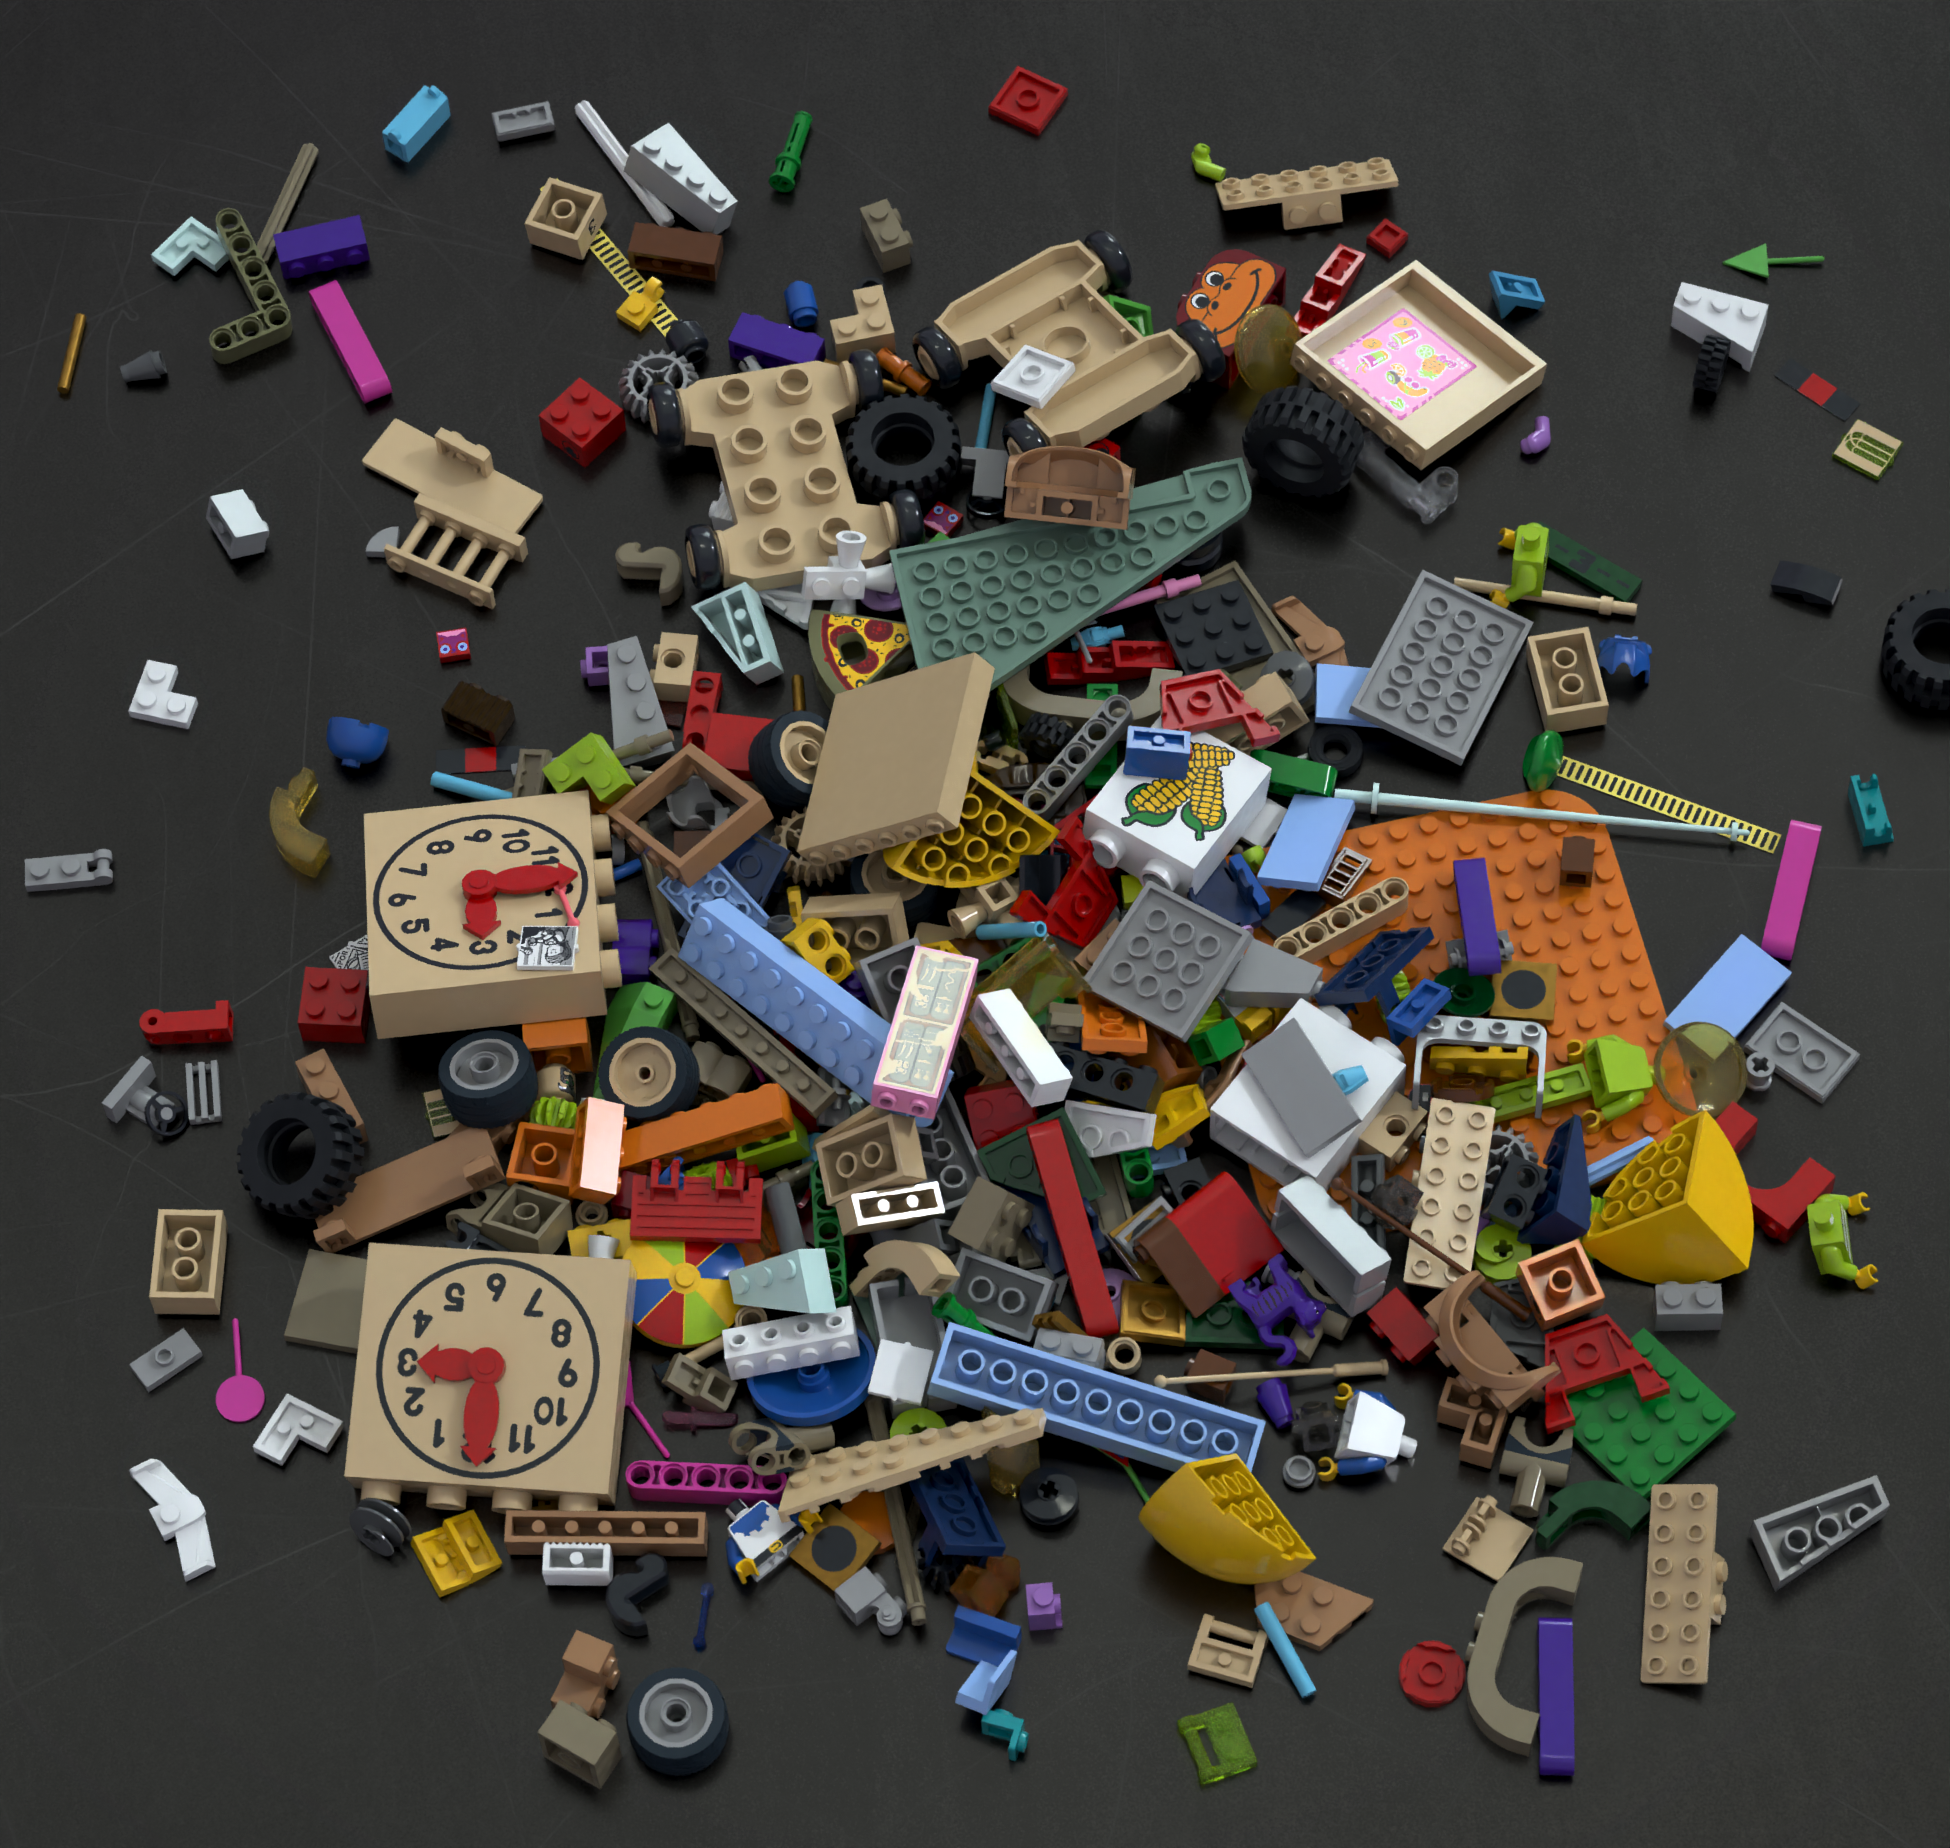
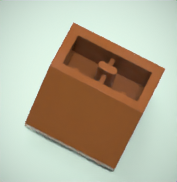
[1108,1025,1203,1093]

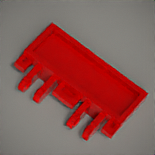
[630,1159,763,1244]

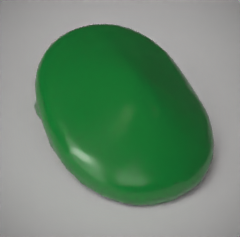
[1522,730,1563,792]

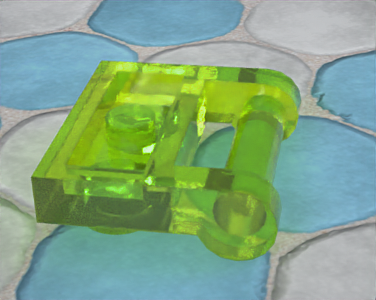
[1176,1702,1258,1785]

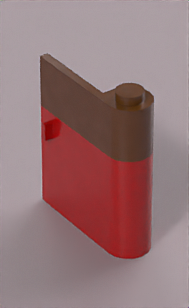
[1132,1171,1284,1319]

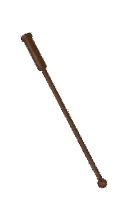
[1331,1178,1533,1323]

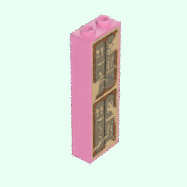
[871,945,979,1120]

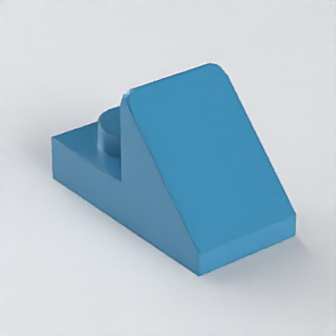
[1489,271,1546,319]

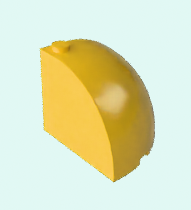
[883,769,1060,888]
[1581,1110,1754,1285]
[1138,1453,1317,1584]

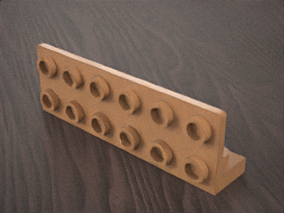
[313,1127,505,1253]

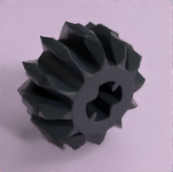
[917,1546,974,1593]

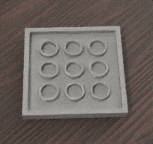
[1080,880,1254,1043]

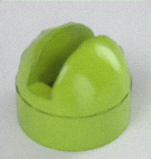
[1241,845,1266,872]

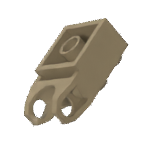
[446,1183,573,1255]

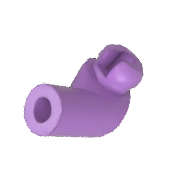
[1520,416,1551,454]

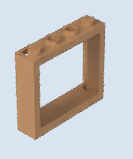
[606,742,774,888]

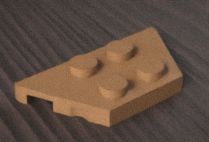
[1254,1572,1374,1651]

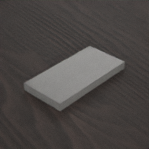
[1241,1018,1362,1158]

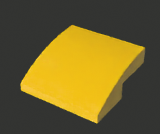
[410,1509,502,1598]

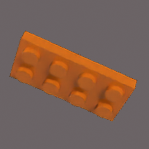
[1076,990,1148,1056]

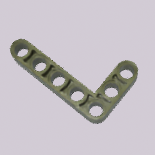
[209,208,293,364]

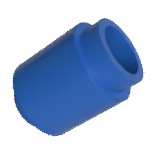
[784,281,819,327]

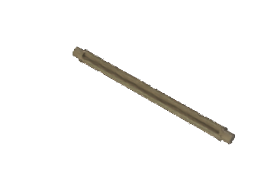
[636,821,700,1042]
[864,1394,927,1626]

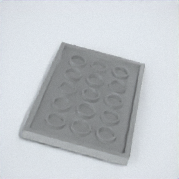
[1349,570,1534,766]

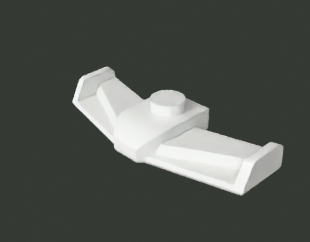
[129,1459,216,1582]

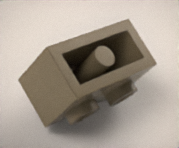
[860,199,913,273]

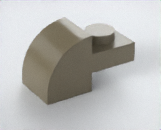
[1046,1002,1084,1043]
[661,1353,738,1413]

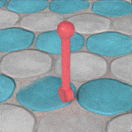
[553,885,580,927]

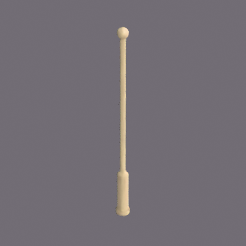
[1154,1359,1388,1388]

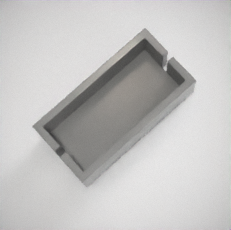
[1270,1174,1392,1317]
[868,1277,957,1419]

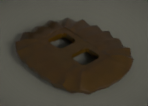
[988,762,1087,826]

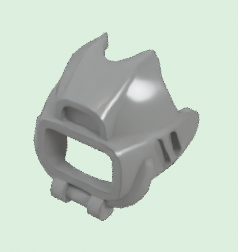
[666,776,730,831]

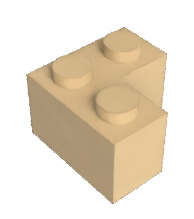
[830,284,896,363]

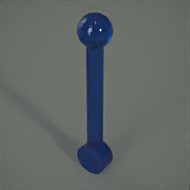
[693,1583,714,1648]

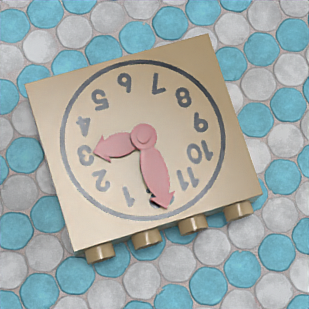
[364,790,622,1039]
[344,1243,637,1514]

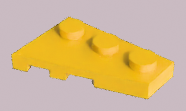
[1429,1046,1529,1083]

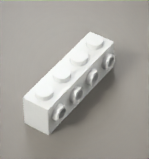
[969,988,1073,1107]
[722,1305,860,1380]

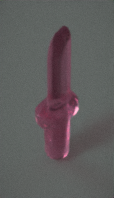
[662,1406,738,1431]

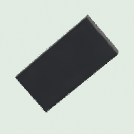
[1260,889,1326,941]

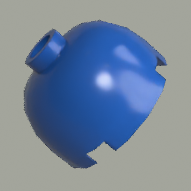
[326,717,389,769]

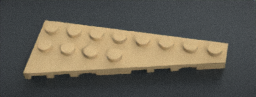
[778,1408,1047,1523]

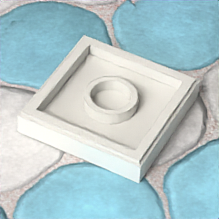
[990,345,1076,409]

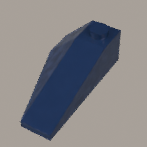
[1517,1114,1592,1245]

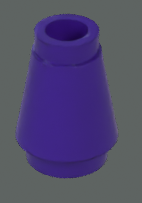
[1256,1378,1295,1429]

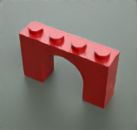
[1715,1101,1836,1243]

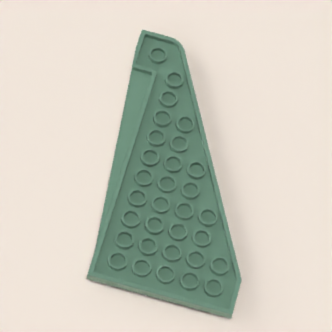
[889,457,1252,691]

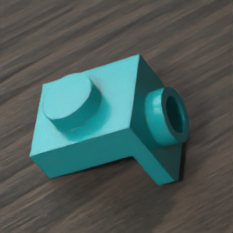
[981,1709,1029,1761]

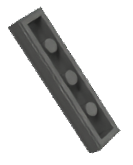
[1351,1154,1386,1282]
[764,1182,809,1315]

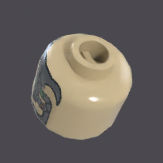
[537,1063,576,1102]

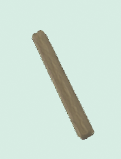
[257,143,319,264]

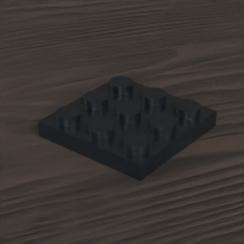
[1153,580,1273,676]

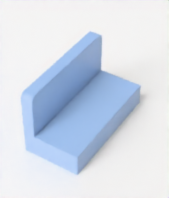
[955,1650,1018,1715]

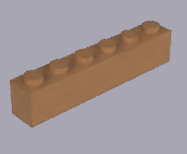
[504,1510,708,1557]

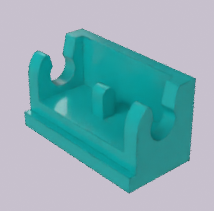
[1847,774,1894,847]

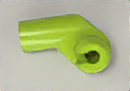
[1191,143,1226,182]

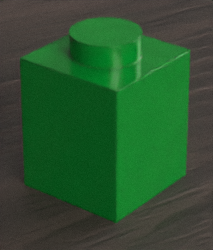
[1188,1017,1245,1066]

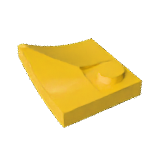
[1152,1084,1211,1151]

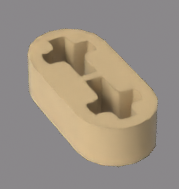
[976,740,1029,774]

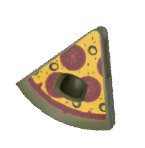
[808,609,915,711]

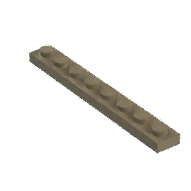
[648,947,839,1119]

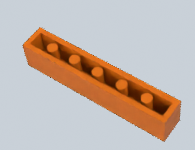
[618,1083,795,1177]

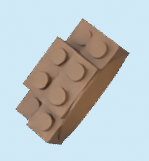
[1004,446,1136,530]
[1424,1270,1562,1413]

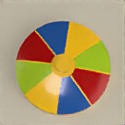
[622,1241,745,1348]

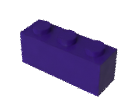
[273,215,370,279]
[728,312,826,369]

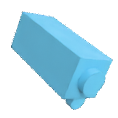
[382,85,451,162]

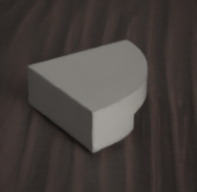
[366,526,400,557]

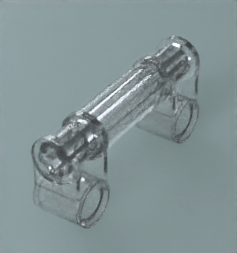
[1357,424,1459,525]

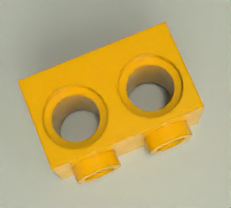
[780,918,855,984]

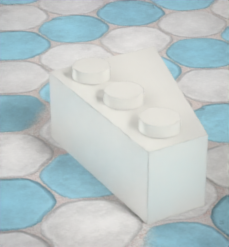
[1671,282,1769,372]

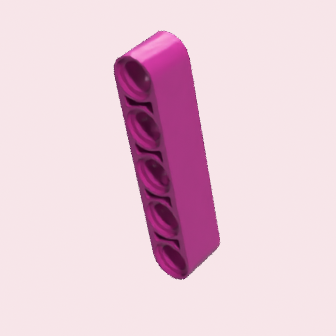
[308,280,392,404]
[1761,819,1822,961]
[625,1460,787,1506]

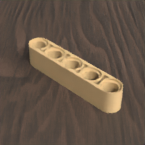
[1273,877,1409,964]

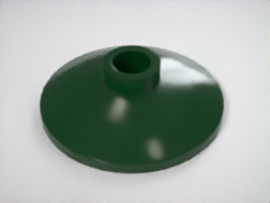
[1433,968,1495,1017]

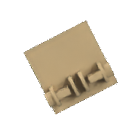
[1442,1495,1534,1582]

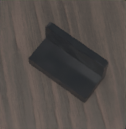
[1019,855,1068,906]

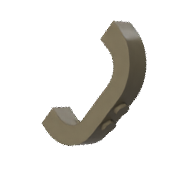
[997,664,1183,741]
[1465,1557,1583,1757]

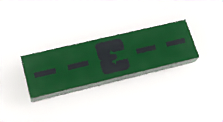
[1538,521,1642,603]

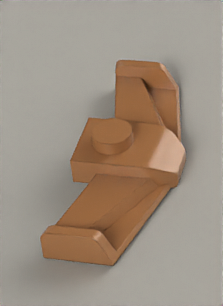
[1272,595,1349,667]
[1172,1039,1253,1148]

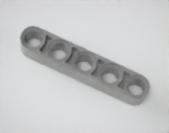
[1022,695,1133,821]

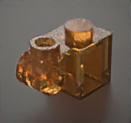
[949,1554,1021,1617]

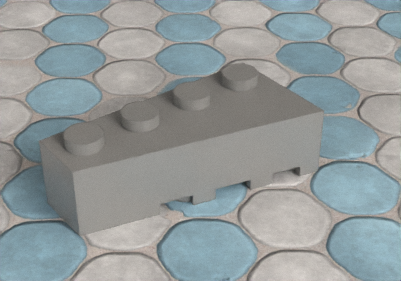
[624,122,738,235]
[607,636,675,769]
[1749,1475,1890,1592]

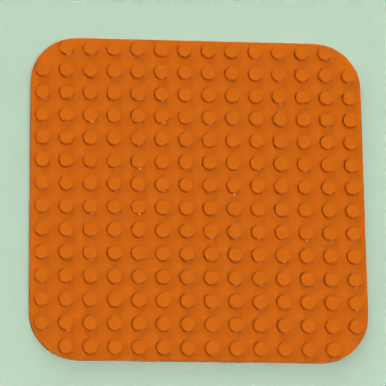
[1219,790,1696,1232]

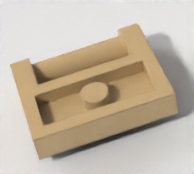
[1188,1614,1269,1688]

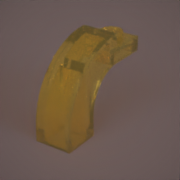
[269,767,331,878]

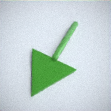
[1723,243,1824,278]

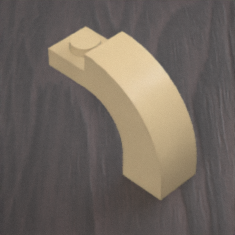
[849,1240,961,1298]

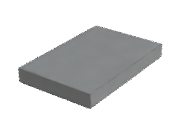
[1743,1002,1860,1104]

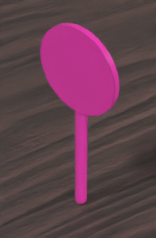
[216,1318,265,1423]

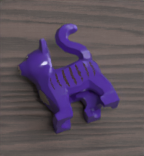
[1228,1253,1327,1367]

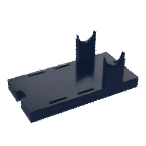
[678,833,792,938]
[1187,858,1262,929]
[1314,927,1435,1018]
[988,1175,1110,1280]
[908,1457,1006,1569]

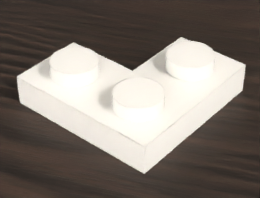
[129,660,198,729]
[253,1394,344,1466]

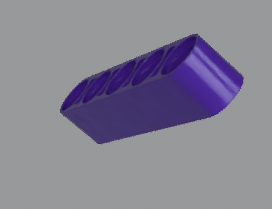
[1453,857,1501,977]
[1537,1617,1575,1776]

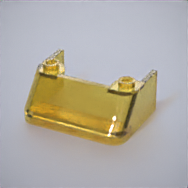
[960,932,1092,1074]

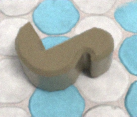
[615,542,684,606]

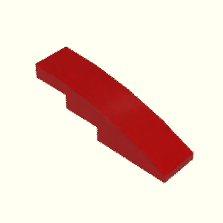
[1286,244,1366,340]
[1044,640,1175,685]

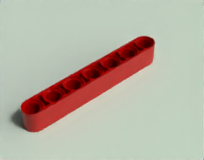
[1026,1118,1119,1338]

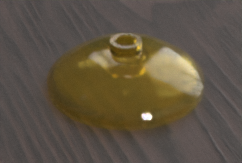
[1234,304,1303,394]
[1653,1022,1748,1117]

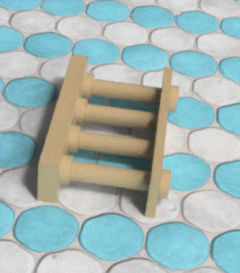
[384,493,528,609]

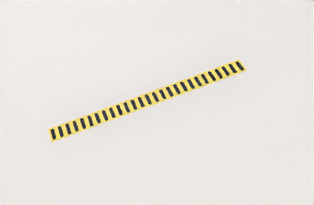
[540,178,678,336]
[1557,756,1781,854]

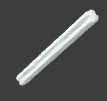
[575,100,674,227]

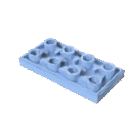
[1315,663,1381,728]
[1257,794,1355,892]
[656,863,770,929]
[1663,934,1792,1064]

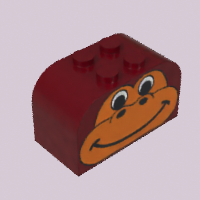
[1176,249,1286,390]

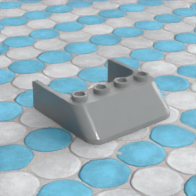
[1412,1014,1547,1119]

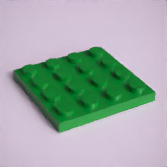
[1563,1328,1736,1499]

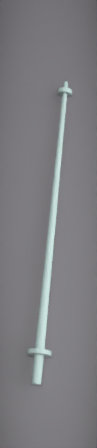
[1334,783,1750,841]

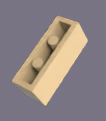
[835,1181,945,1236]

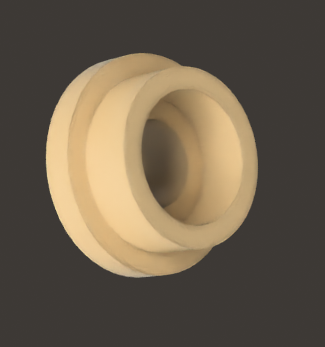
[576,1201,608,1226]

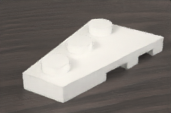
[1065,1100,1157,1159]

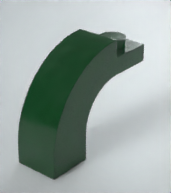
[1535,1480,1651,1551]

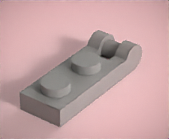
[25,849,113,892]

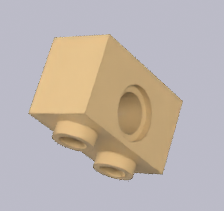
[650,632,699,703]
[1358,1091,1428,1172]

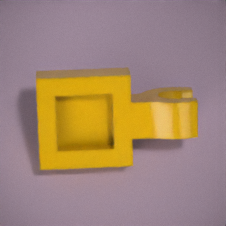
[616,277,665,332]

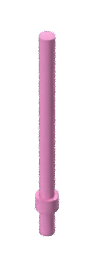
[1100,574,1202,616]

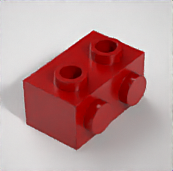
[1367,1287,1440,1366]

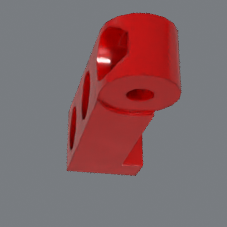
[682,671,723,752]
[139,1000,234,1045]

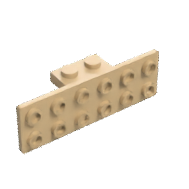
[1215,157,1398,230]
[362,419,543,534]
[1403,1098,1496,1290]
[1641,1484,1728,1684]

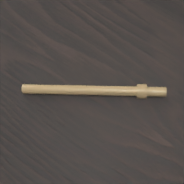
[1454,577,1638,616]

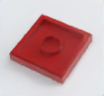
[988,66,1068,136]

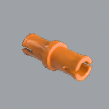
[876,347,932,396]

